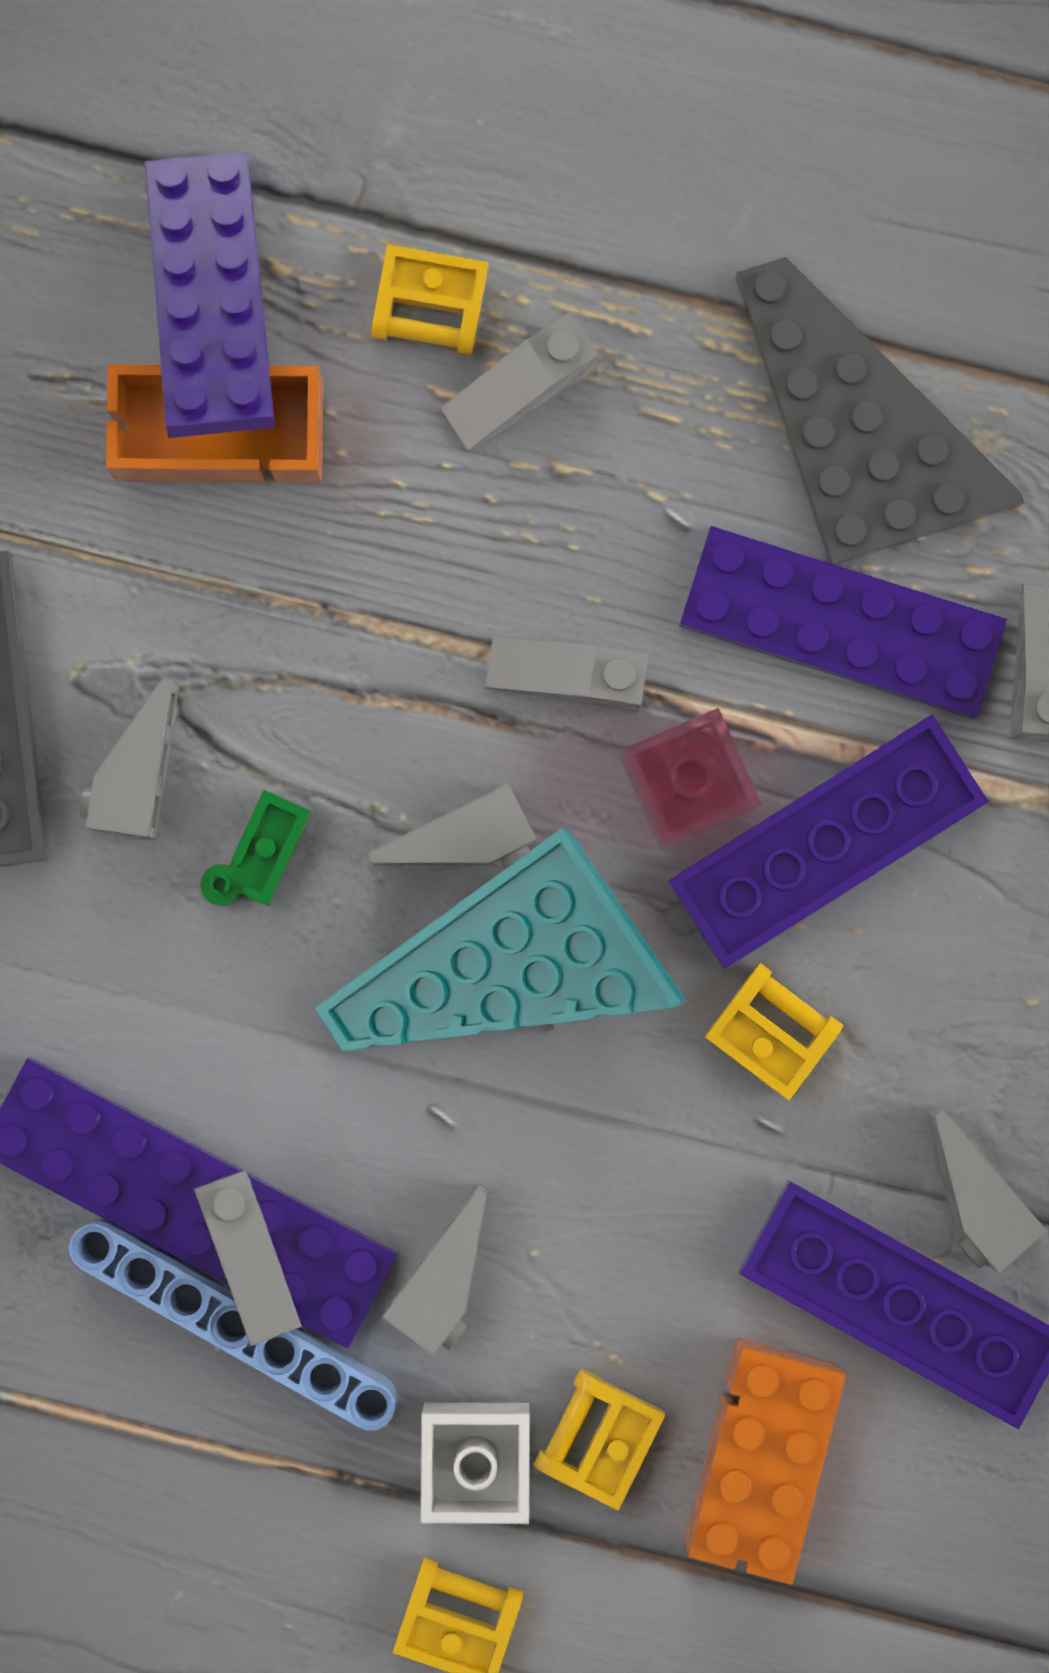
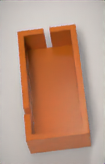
[106,364,324,483]
[684,1337,846,1585]

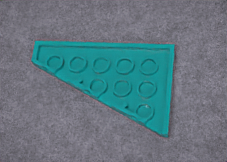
[314,827,686,1052]

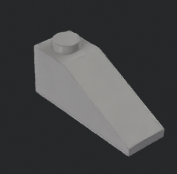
[440,312,599,452]
[1009,584,1049,742]
[485,636,649,712]
[80,679,179,839]
[367,783,537,869]
[926,1107,1047,1273]
[195,1170,301,1346]
[382,1184,487,1356]

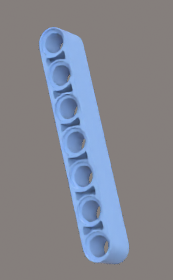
[69,1219,397,1431]

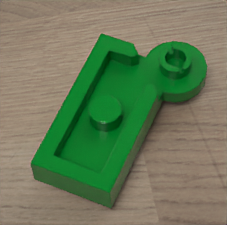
[200,789,313,907]

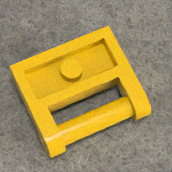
[371,244,489,357]
[704,962,844,1101]
[533,1369,666,1511]
[392,1557,524,1673]

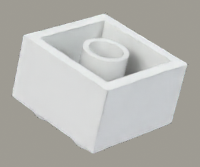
[421,1402,530,1524]

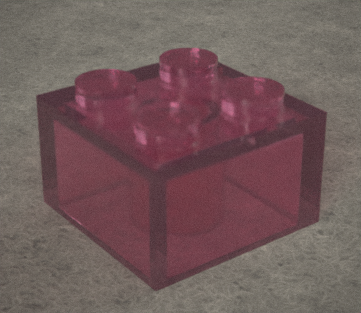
[619,708,761,850]

